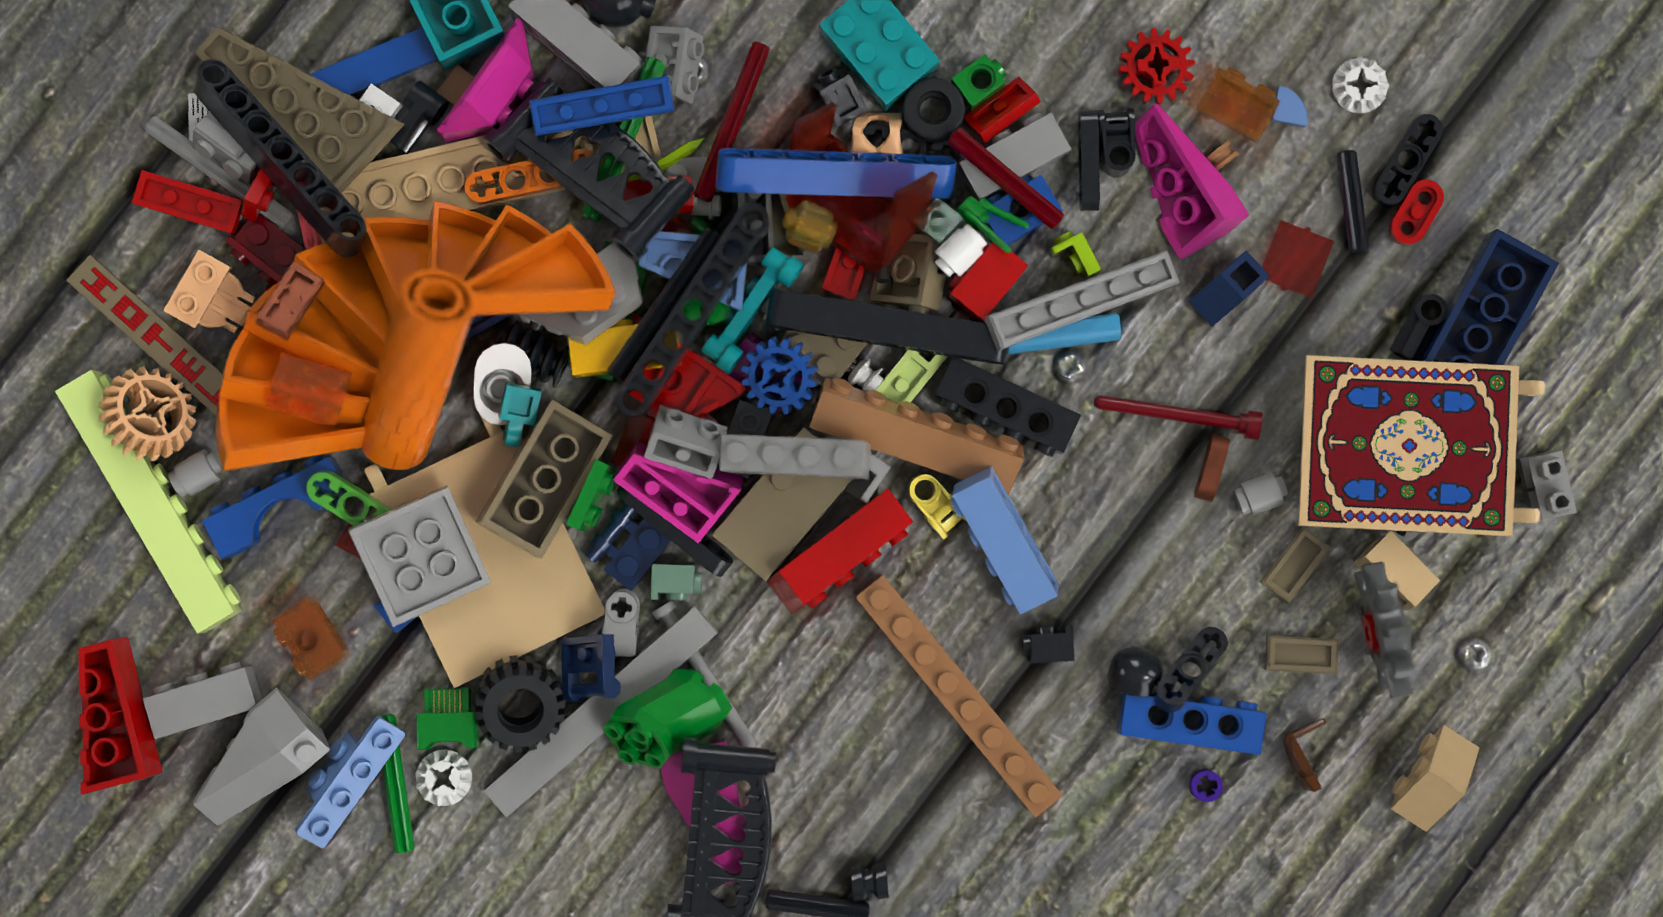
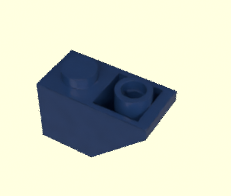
[1188,250,1270,327]

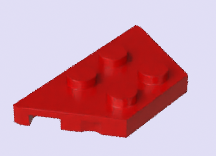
[623,313,748,418]

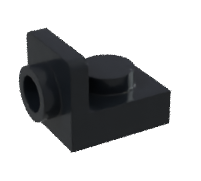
[812,68,868,127]

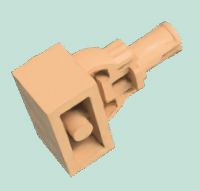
[163,250,255,334]

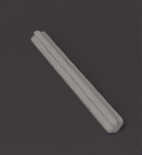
[144,116,294,228]

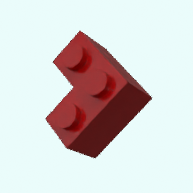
[947,242,1029,323]

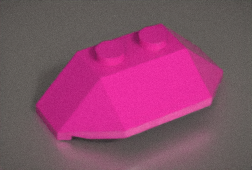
[436,18,535,143]

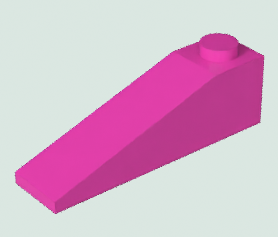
[1135,104,1249,259]
[661,739,746,884]

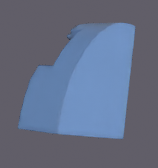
[1271,85,1307,128]

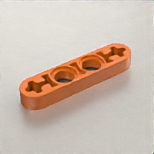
[465,149,595,205]

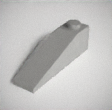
[193,687,330,826]

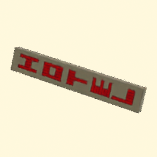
[66,255,224,415]

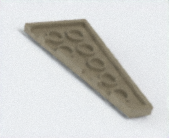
[195,27,405,194]

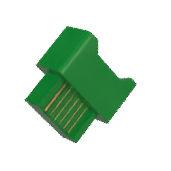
[416,688,480,750]

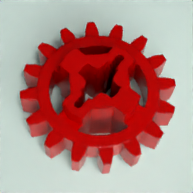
[1118,28,1195,106]

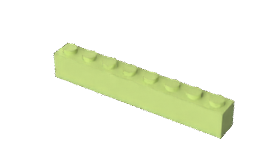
[55,370,242,634]

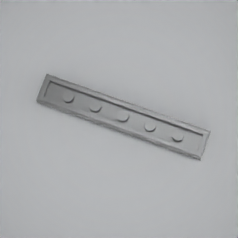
[984,251,1180,351]

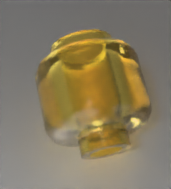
[782,201,837,253]

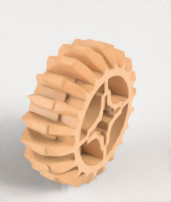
[98,366,196,461]

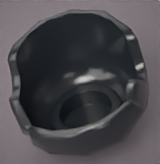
[1107,646,1164,697]

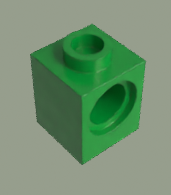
[951,54,1007,112]

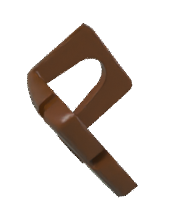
[1284,718,1327,792]

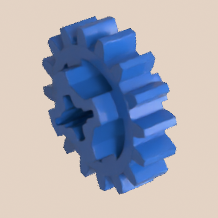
[741,336,819,414]

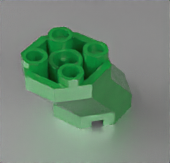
[603,668,732,769]

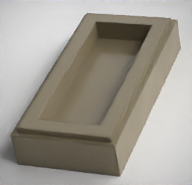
[1260,526,1331,603]
[1265,635,1339,674]

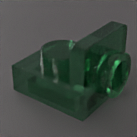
[915,197,965,245]

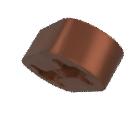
[1194,434,1230,502]

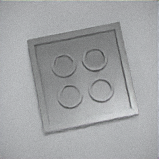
[348,485,491,627]

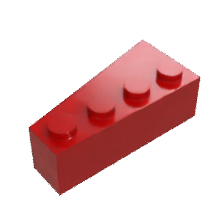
[766,489,913,615]
[78,637,163,795]

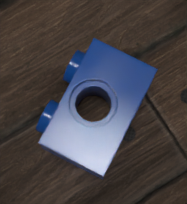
[986,175,1063,246]

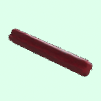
[948,128,1064,229]

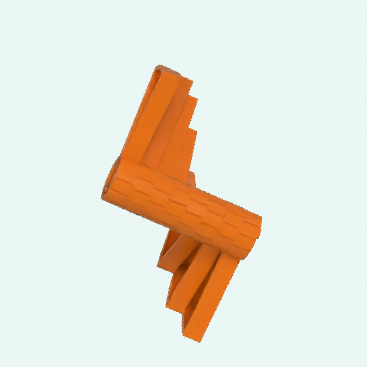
[215,201,616,471]

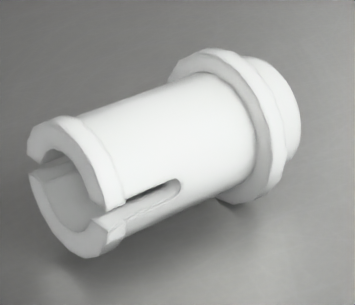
[677,193,721,220]

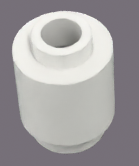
[935,224,987,277]

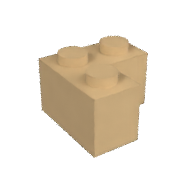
[1391,725,1480,832]

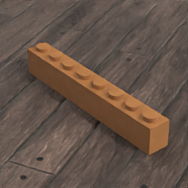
[855,575,1063,818]

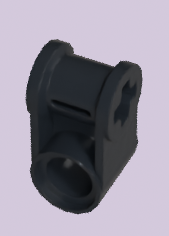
[1097,108,1136,178]

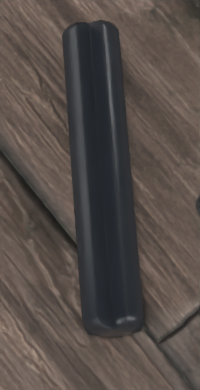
[1336,150,1369,253]
[766,890,870,917]

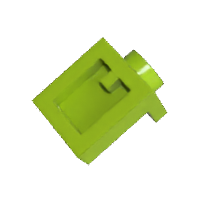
[1049,231,1101,279]

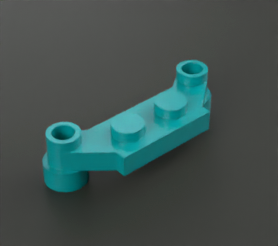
[701,247,805,374]

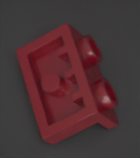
[226,213,306,286]

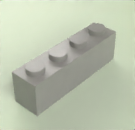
[508,0,642,89]
[720,435,871,479]

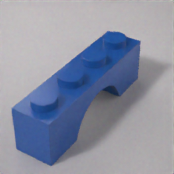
[202,455,352,559]

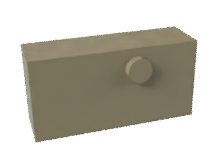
[475,400,613,558]
[712,427,853,581]

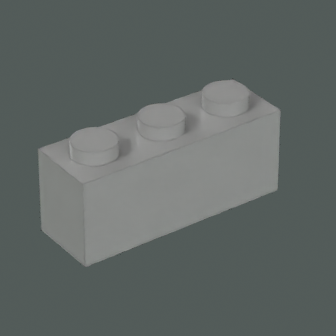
[958,113,1072,202]
[143,662,262,739]

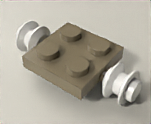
[761,295,884,391]

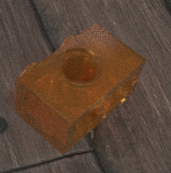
[272,597,352,680]

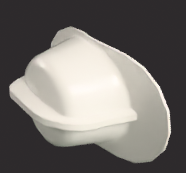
[474,343,531,425]

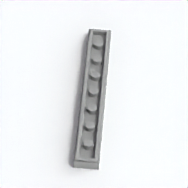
[484,606,719,818]

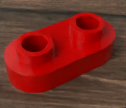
[1389,179,1444,246]

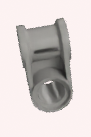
[602,588,640,658]

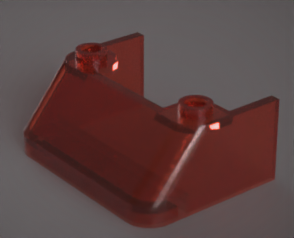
[786,102,937,272]

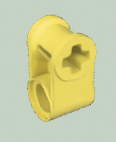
[907,474,966,540]

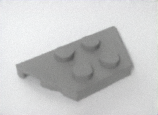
[518,242,643,345]

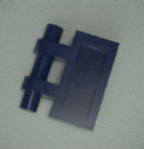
[585,503,671,591]

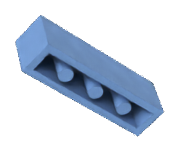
[951,466,1059,615]

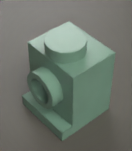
[651,564,702,600]

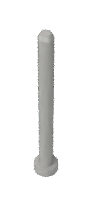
[652,600,756,747]

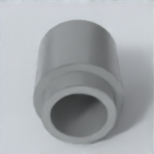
[168,449,223,497]
[1233,472,1288,516]

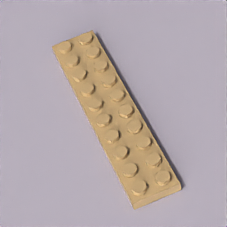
[320,116,662,244]

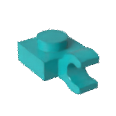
[498,382,542,447]

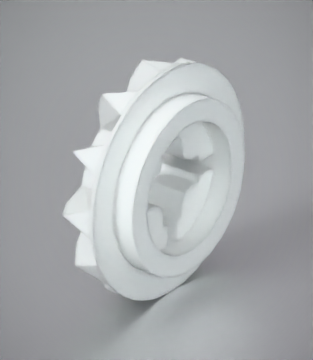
[1332,57,1389,113]
[415,749,472,806]

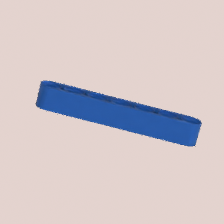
[715,148,957,199]

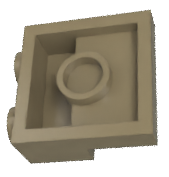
[869,233,946,314]

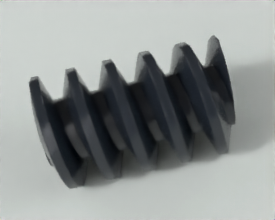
[494,320,570,388]

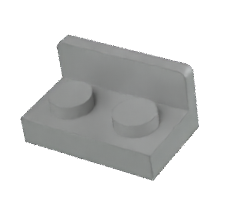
[645,26,704,104]

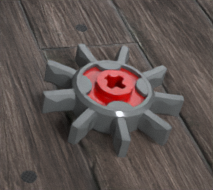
[1354,561,1416,698]

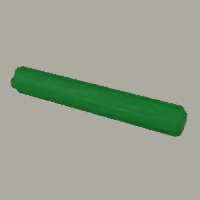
[380,714,414,854]

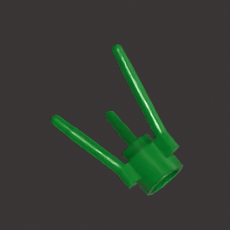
[954,196,1029,253]

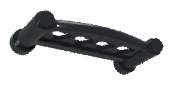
[482,78,694,262]
[667,737,776,917]

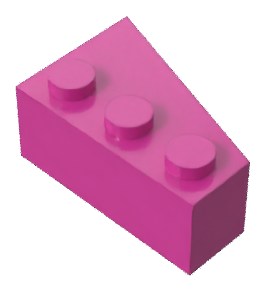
[613,442,744,543]

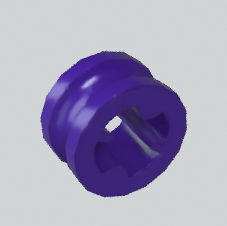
[1189,769,1223,802]

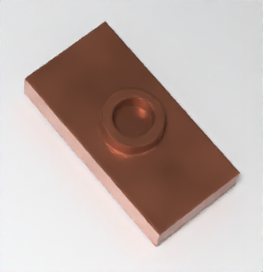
[255,262,325,341]

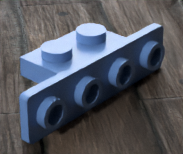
[295,716,405,848]

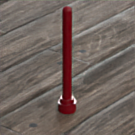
[1093,395,1263,440]

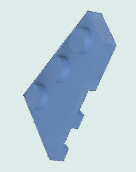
[639,231,747,312]

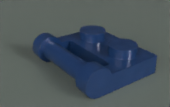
[561,634,621,702]

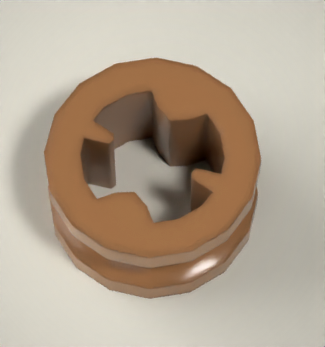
[1206,141,1239,171]

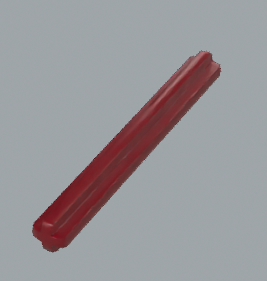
[694,41,769,203]

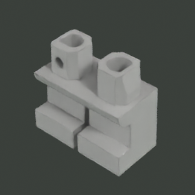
[1516,451,1577,521]

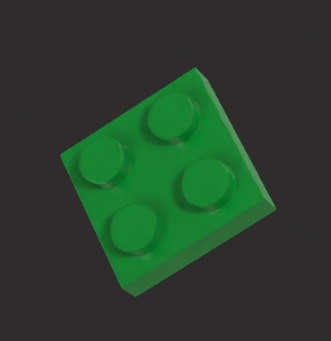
[566,460,616,532]

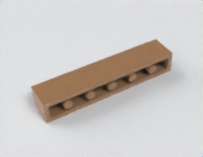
[809,378,1024,495]

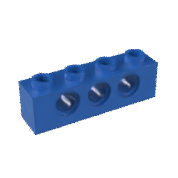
[1117,690,1267,755]

